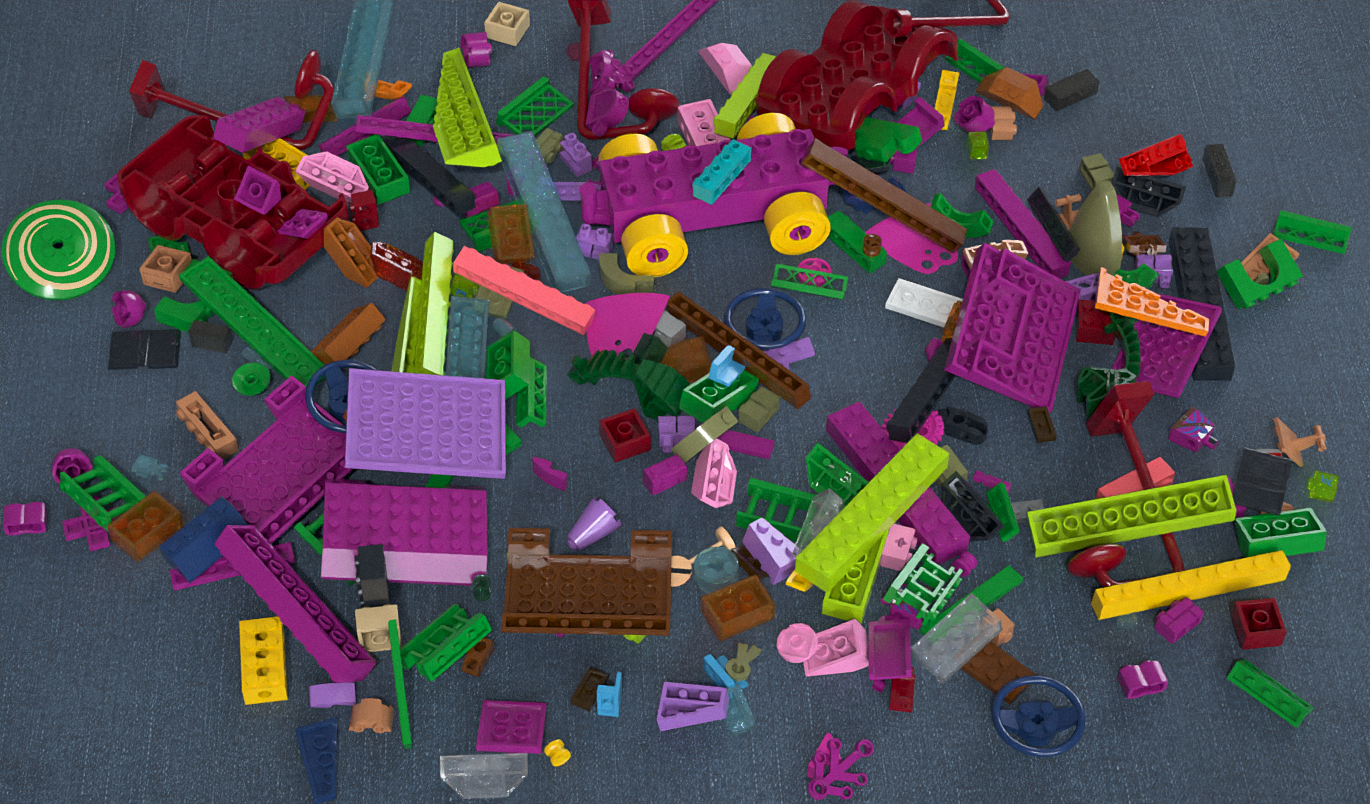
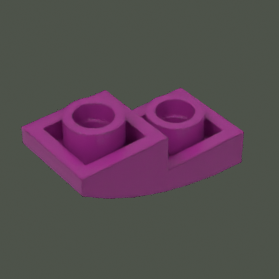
[532,457,568,491]

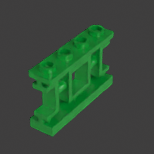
[883,543,963,626]
[400,604,492,682]

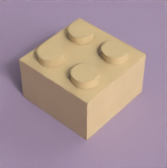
[484,2,530,46]
[355,605,402,652]

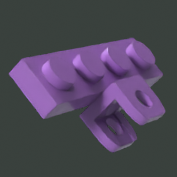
[763,337,815,370]

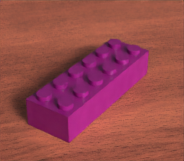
[213,97,305,153]

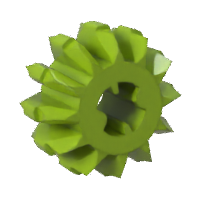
[661,134,686,151]

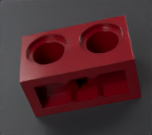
[349,190,379,231]

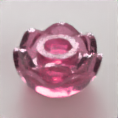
[566,42,580,61]

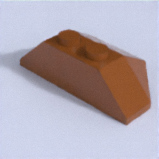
[975,67,1043,120]
[324,218,379,288]

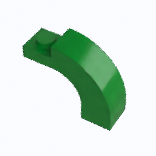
[930,193,993,238]

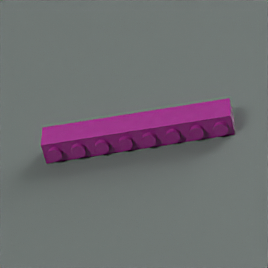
[975,169,1071,279]

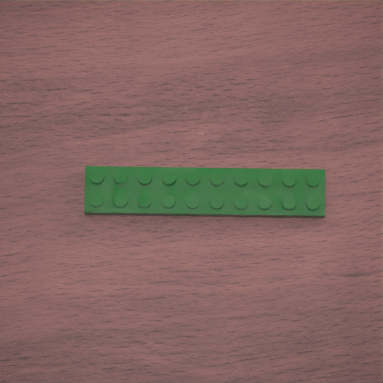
[179,256,325,386]

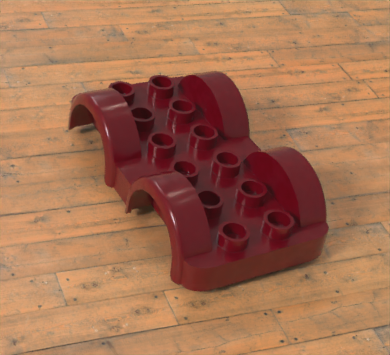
[755,0,958,150]
[117,115,349,289]

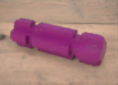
[973,470,1012,493]

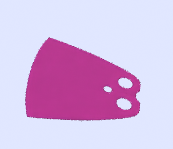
[865,203,958,274]
[586,293,670,361]

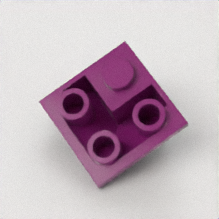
[278,209,328,239]

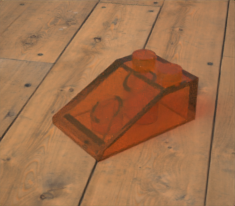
[648,336,711,383]

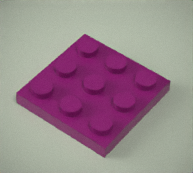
[476,700,547,754]

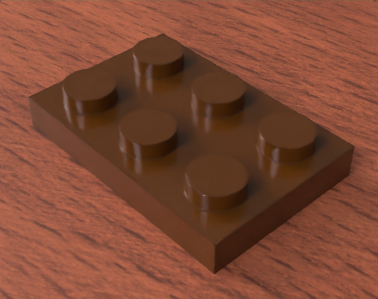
[961,639,1037,705]

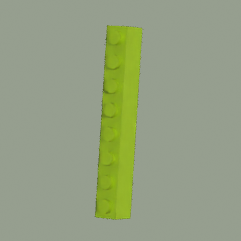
[713,53,776,139]

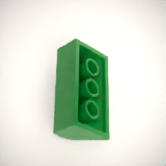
[1235,508,1327,558]

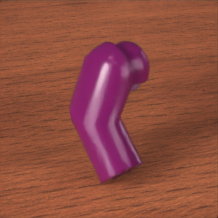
[925,338,943,363]

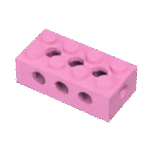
[677,99,730,146]

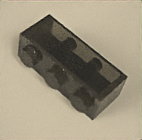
[1044,69,1100,111]
[1203,144,1237,197]

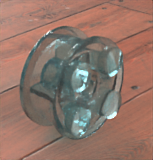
[694,547,739,594]

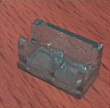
[725,684,754,736]

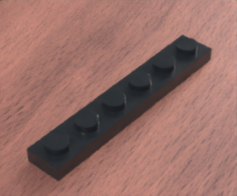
[1027,187,1080,263]

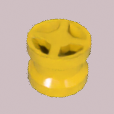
[544,739,571,767]

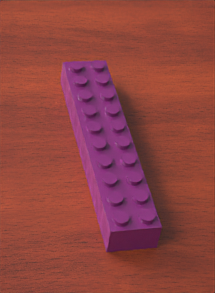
[826,401,970,565]
[215,525,377,683]

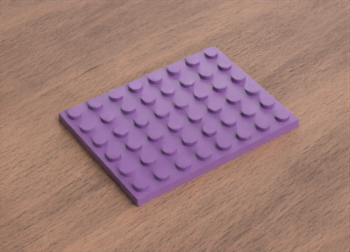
[345,368,506,479]

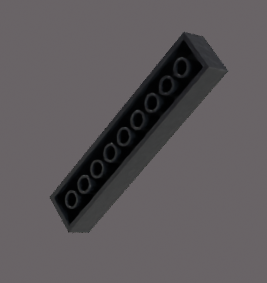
[1169,227,1235,381]

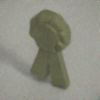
[725,642,762,682]

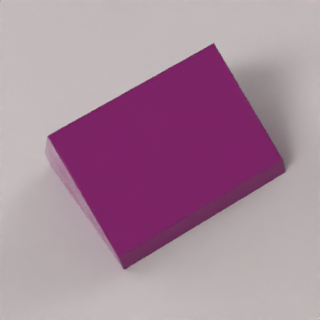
[234,166,281,215]

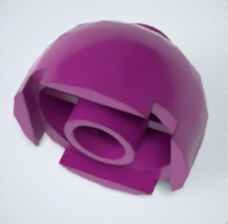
[112,290,146,328]
[51,448,92,486]

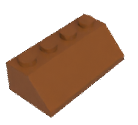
[310,302,386,365]

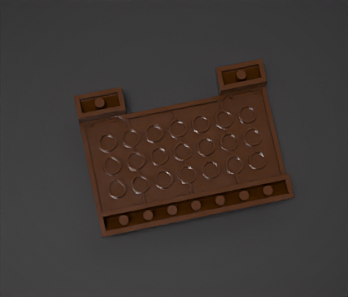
[501,528,672,636]

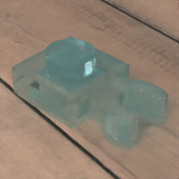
[131,454,169,480]

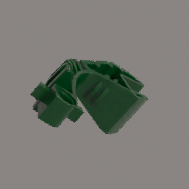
[1077,312,1141,421]
[567,350,691,421]

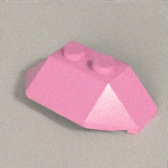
[699,43,752,94]
[295,152,369,202]
[691,439,737,508]

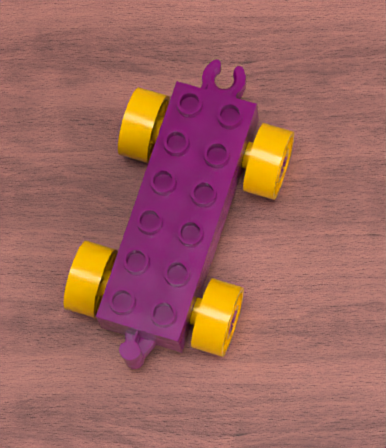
[580,113,848,277]

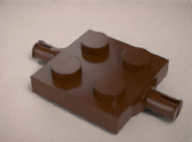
[1122,231,1166,255]

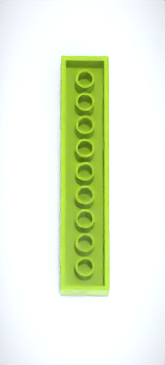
[795,433,950,593]
[1027,475,1237,557]

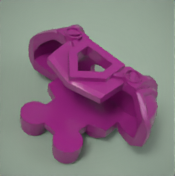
[589,49,635,95]

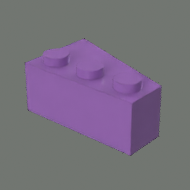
[743,518,802,585]
[657,682,730,731]

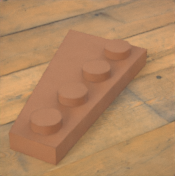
[1241,233,1300,281]

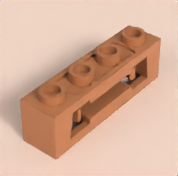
[175,391,239,459]

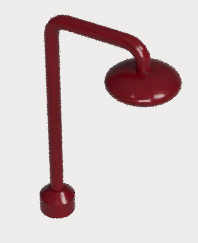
[883,0,1010,37]

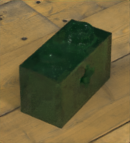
[632,333,669,365]

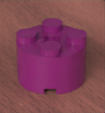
[460,32,492,68]
[954,95,995,138]

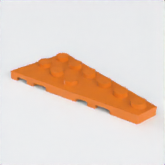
[1095,267,1209,337]

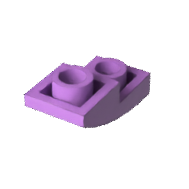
[309,683,356,708]

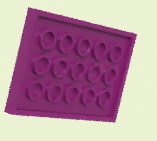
[1111,293,1222,398]

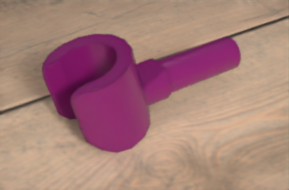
[872,679,887,693]

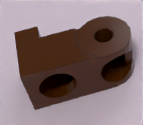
[462,637,495,677]

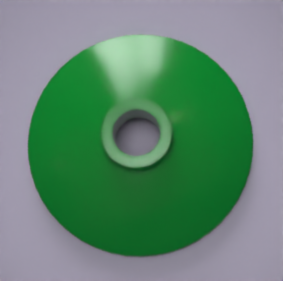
[232,363,270,396]

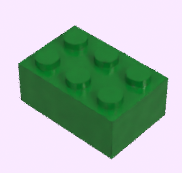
[486,330,530,400]

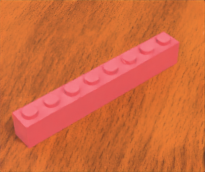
[453,246,595,335]

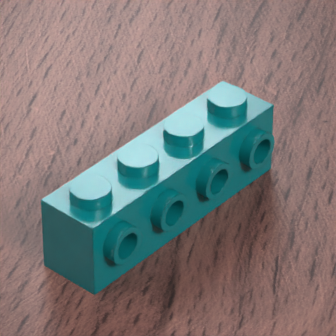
[692,139,751,205]

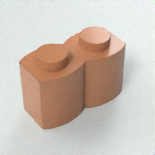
[990,106,1017,140]

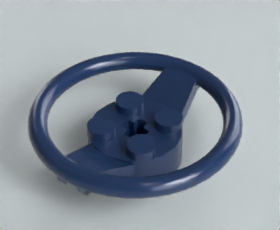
[724,288,806,351]
[305,360,378,433]
[992,675,1086,757]

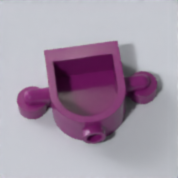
[585,76,629,137]

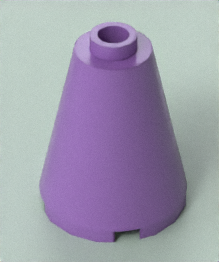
[566,497,622,551]

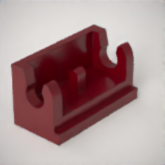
[889,667,915,713]

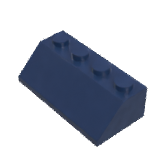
[159,496,248,583]

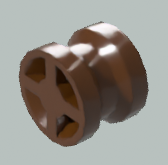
[863,234,882,257]

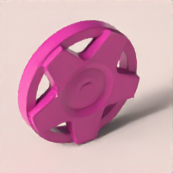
[797,258,832,286]

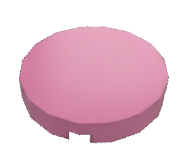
[776,623,818,663]

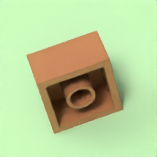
[139,245,192,293]

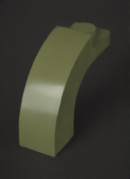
[599,253,654,295]
[671,406,739,463]

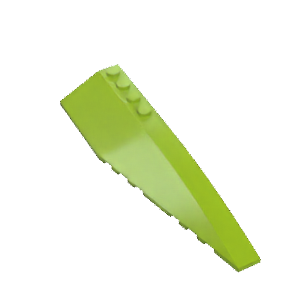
[433,48,502,167]

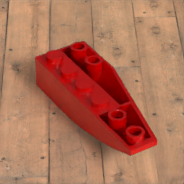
[1119,134,1193,176]

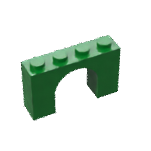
[1217,238,1303,310]
[154,259,233,336]

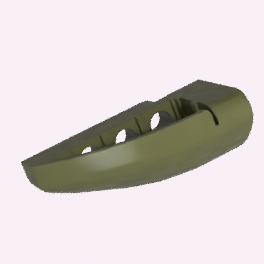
[1070,181,1122,281]

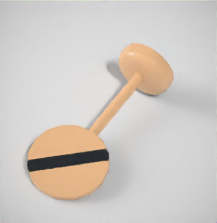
[671,526,736,587]

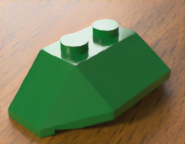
[805,443,869,511]

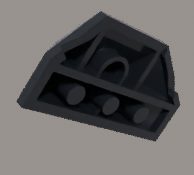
[1111,167,1186,217]
[942,471,1005,542]

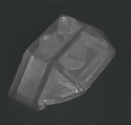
[440,753,528,799]

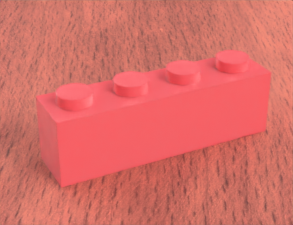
[1096,457,1175,499]

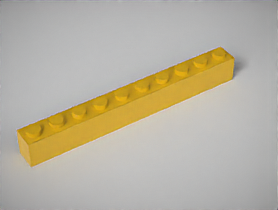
[1091,550,1291,620]

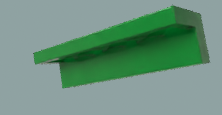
[945,39,1005,83]
[1273,210,1352,254]
[771,263,849,299]
[516,357,547,428]
[1227,659,1314,728]

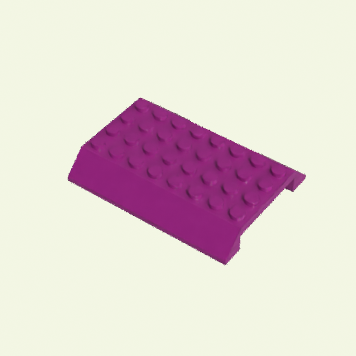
[180,375,353,544]
[321,478,487,586]

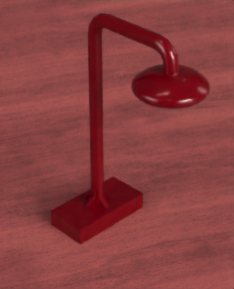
[567,0,679,140]
[129,50,334,150]
[1067,381,1185,588]

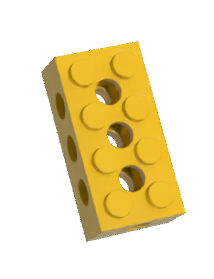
[243,138,310,190]
[239,616,288,705]

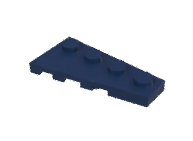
[295,717,337,804]

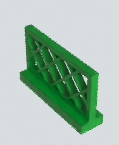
[496,76,574,139]
[459,197,543,252]

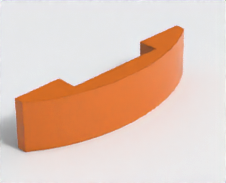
[350,70,412,99]

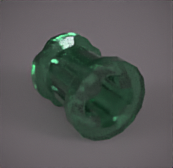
[472,575,491,601]

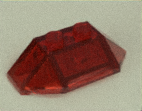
[370,242,423,291]

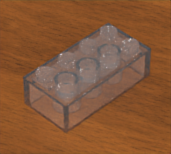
[911,593,1003,684]

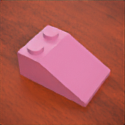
[803,619,869,676]

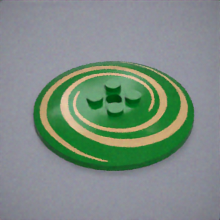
[2,200,115,300]

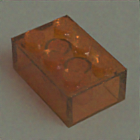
[487,204,535,265]
[107,491,184,562]
[701,575,775,641]

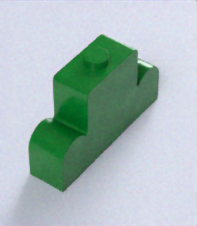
[855,117,922,162]

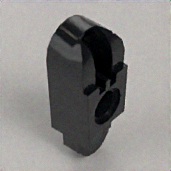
[933,406,988,445]

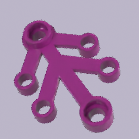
[807,738,874,800]

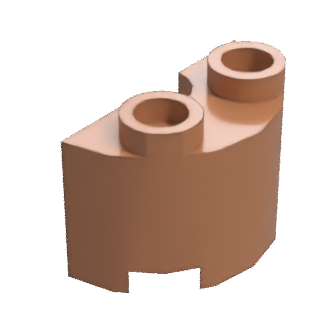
[349,698,394,733]

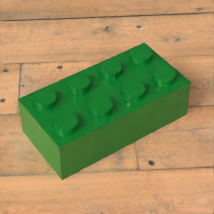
[346,134,410,205]
[679,370,759,423]

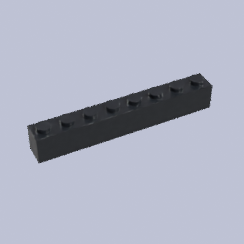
[381,135,476,217]
[886,338,956,443]

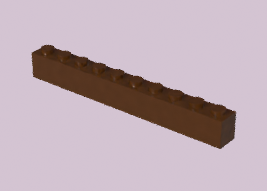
[801,139,967,253]
[666,291,811,410]

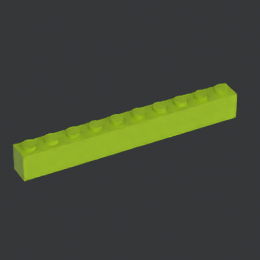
[413,232,454,376]

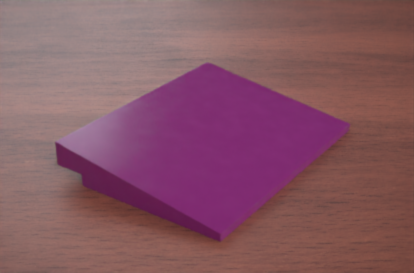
[944,243,1081,413]

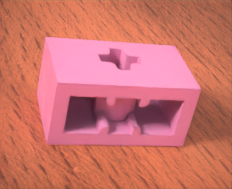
[881,524,918,571]

